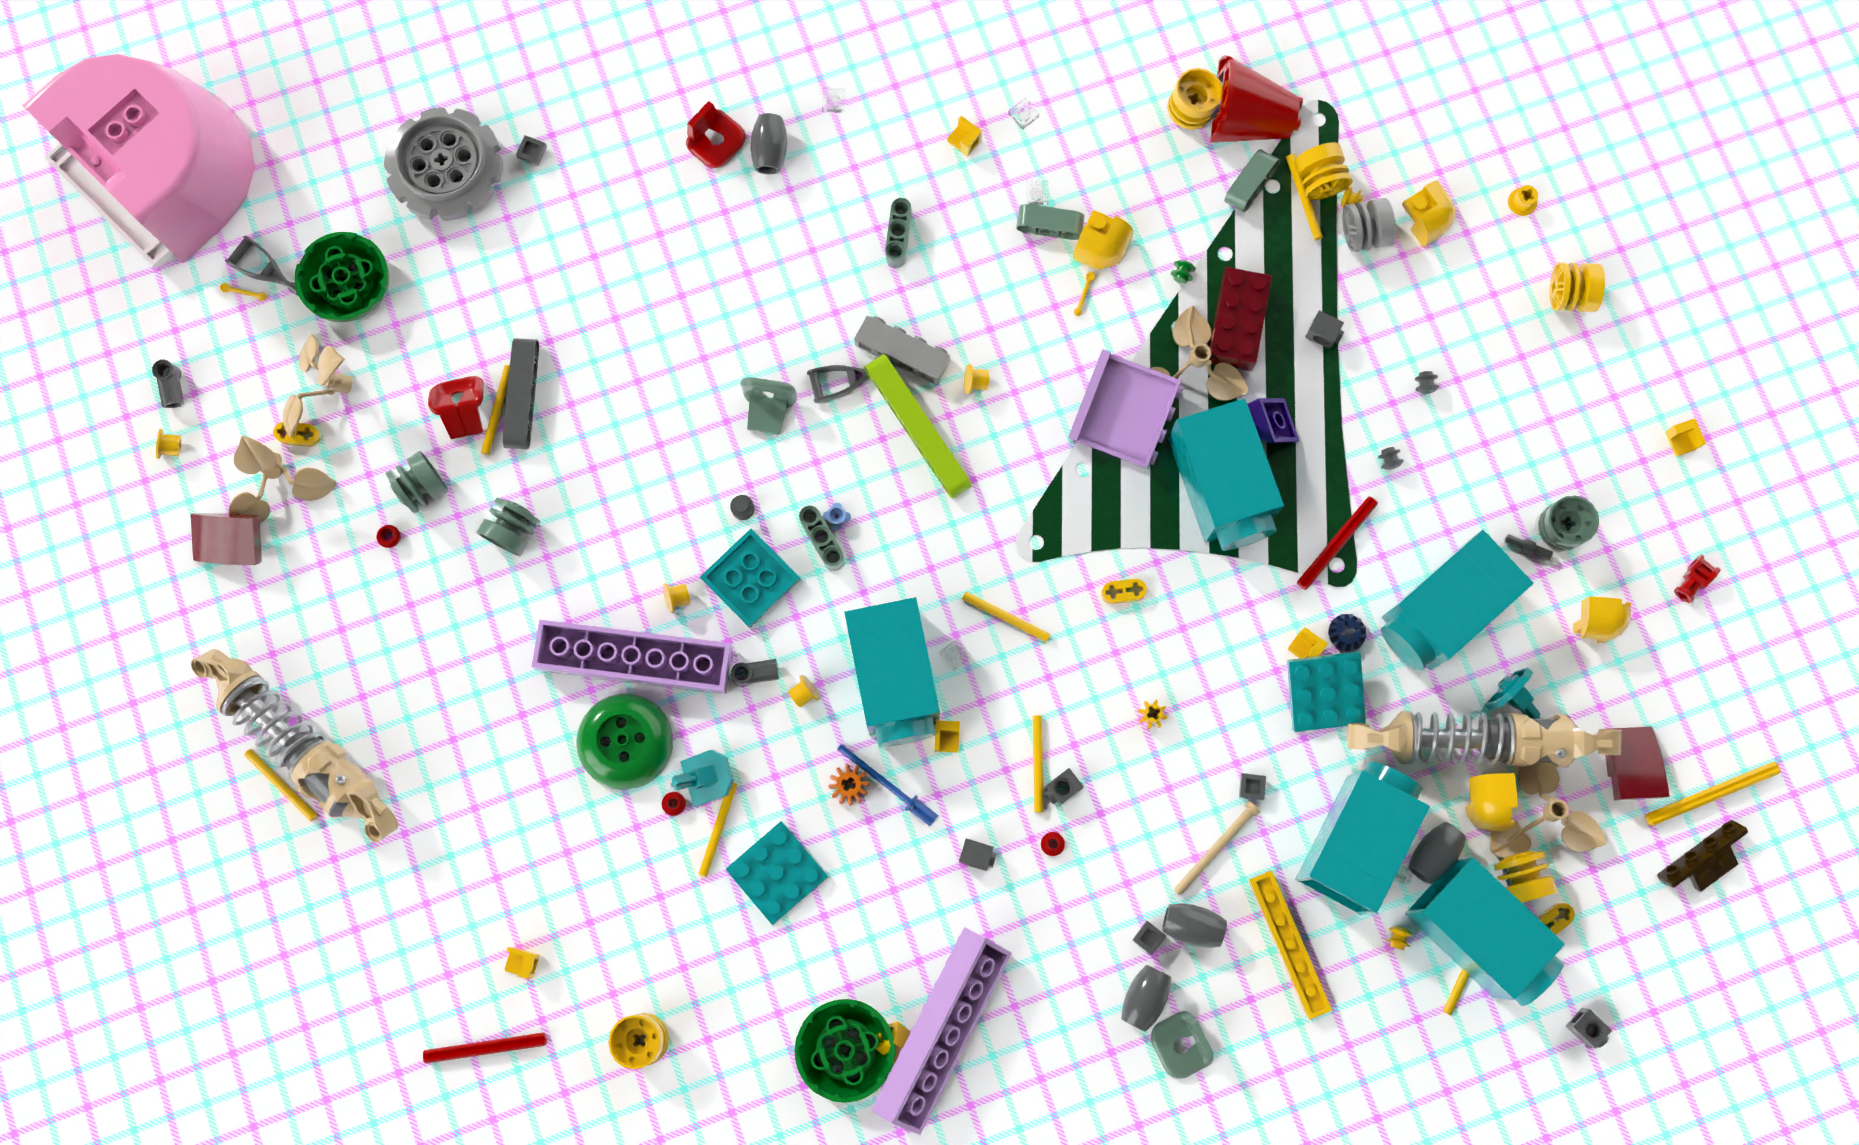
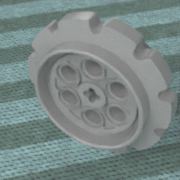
[384,107,503,221]

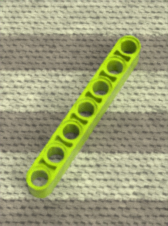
[864,354,972,499]

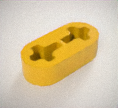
[273,422,321,447]
[1101,579,1147,604]
[1538,903,1575,935]

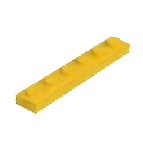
[1248,870,1332,1020]

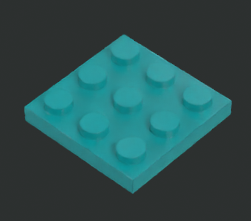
[700,528,801,629]
[1287,652,1366,732]
[725,821,829,926]

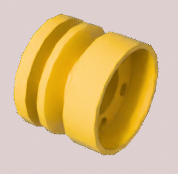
[1167,68,1222,130]
[1294,142,1353,200]
[1549,262,1605,312]
[1493,851,1558,903]
[608,1013,670,1069]

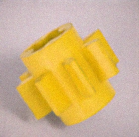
[1137,699,1168,730]

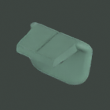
[740,377,797,435]
[1151,1011,1214,1079]

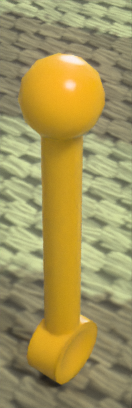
[1074,272,1095,316]
[220,283,267,301]

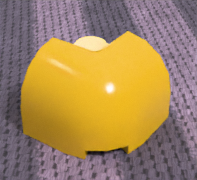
[1401,180,1455,248]
[1072,210,1134,270]
[1573,596,1631,644]
[1464,773,1518,831]

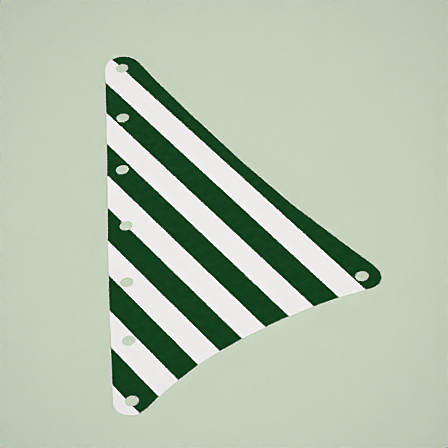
[1016,100,1357,587]

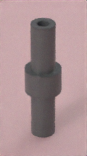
[1504,534,1553,560]

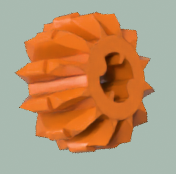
[828,764,870,806]

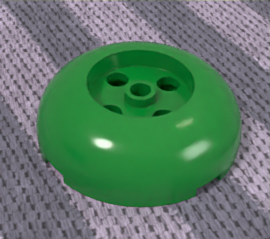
[294,232,390,322]
[576,693,673,790]
[794,999,895,1103]

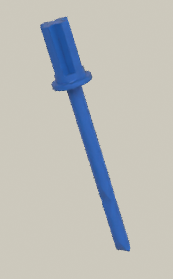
[837,744,939,827]

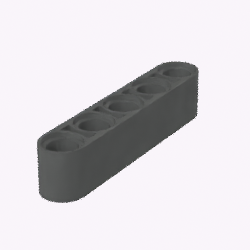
[503,338,539,450]

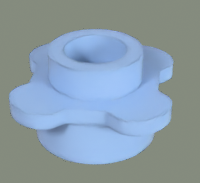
[823,503,851,531]

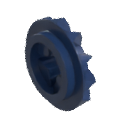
[1328,614,1367,652]

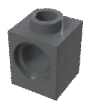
[1305,310,1345,349]
[1045,768,1084,807]
[958,838,997,871]
[1566,1008,1613,1049]

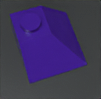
[1247,398,1299,444]

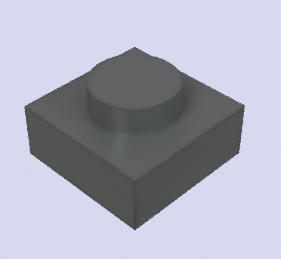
[516,135,547,166]
[1238,773,1266,801]
[1132,920,1167,956]

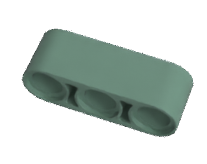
[1224,149,1280,213]
[885,197,912,268]
[1016,204,1085,240]
[799,505,844,571]

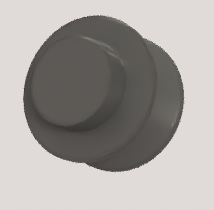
[1414,371,1439,394]
[1377,447,1404,470]
[730,495,755,520]

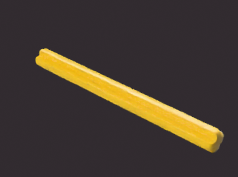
[1645,762,1781,826]

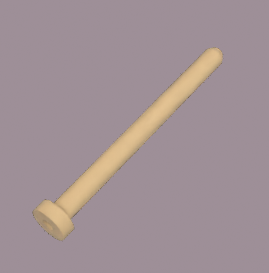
[1174,801,1261,895]

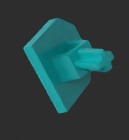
[1484,667,1541,718]
[670,749,734,808]

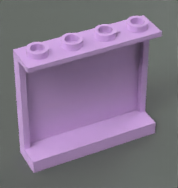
[1068,349,1184,469]

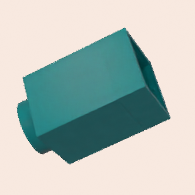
[1168,398,1284,551]
[1381,529,1534,671]
[844,597,940,747]
[1295,761,1430,915]
[1404,858,1565,1006]

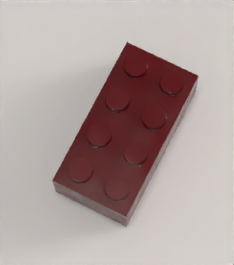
[1208,267,1272,371]

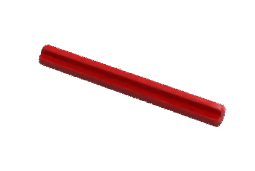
[1297,496,1378,590]
[423,1032,547,1064]

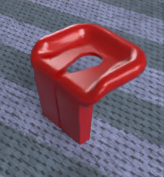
[686,101,746,168]
[428,376,484,440]

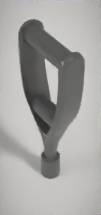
[225,235,298,296]
[806,365,869,404]

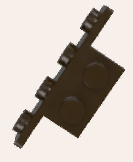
[1657,820,1749,892]

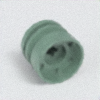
[385,451,449,514]
[1538,495,1600,551]
[476,497,541,557]

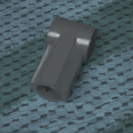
[152,359,184,408]
[731,659,779,687]

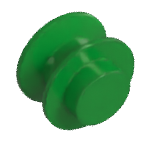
[1170,260,1196,284]

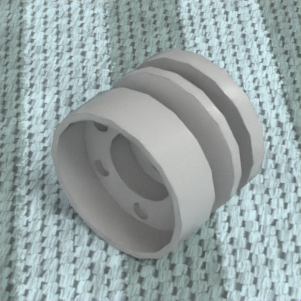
[1342,198,1396,252]

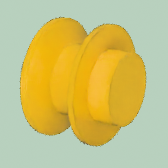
[1340,186,1364,208]
[1386,926,1413,951]

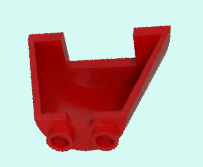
[1210,55,1303,143]

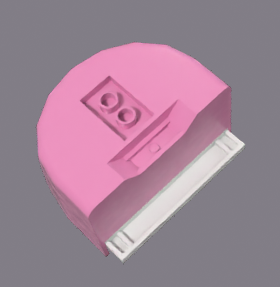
[22,54,255,269]

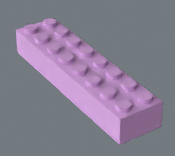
[531,619,733,695]
[871,927,1012,1135]

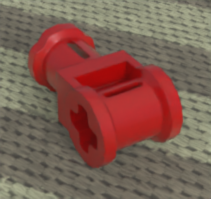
[1673,554,1721,603]

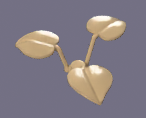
[1151,306,1248,401]
[283,334,353,438]
[229,435,336,523]
[1490,762,1607,858]

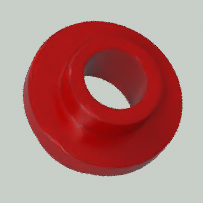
[376,525,401,548]
[661,791,686,816]
[1040,832,1065,856]

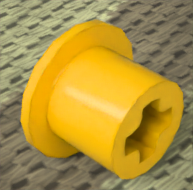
[1508,185,1538,216]
[964,364,990,394]
[156,428,182,459]
[663,583,690,613]
[788,675,821,708]

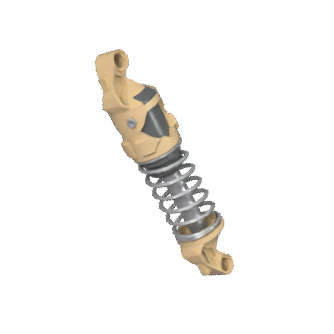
[191,649,399,843]
[1347,711,1622,768]

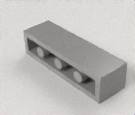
[854,315,950,386]

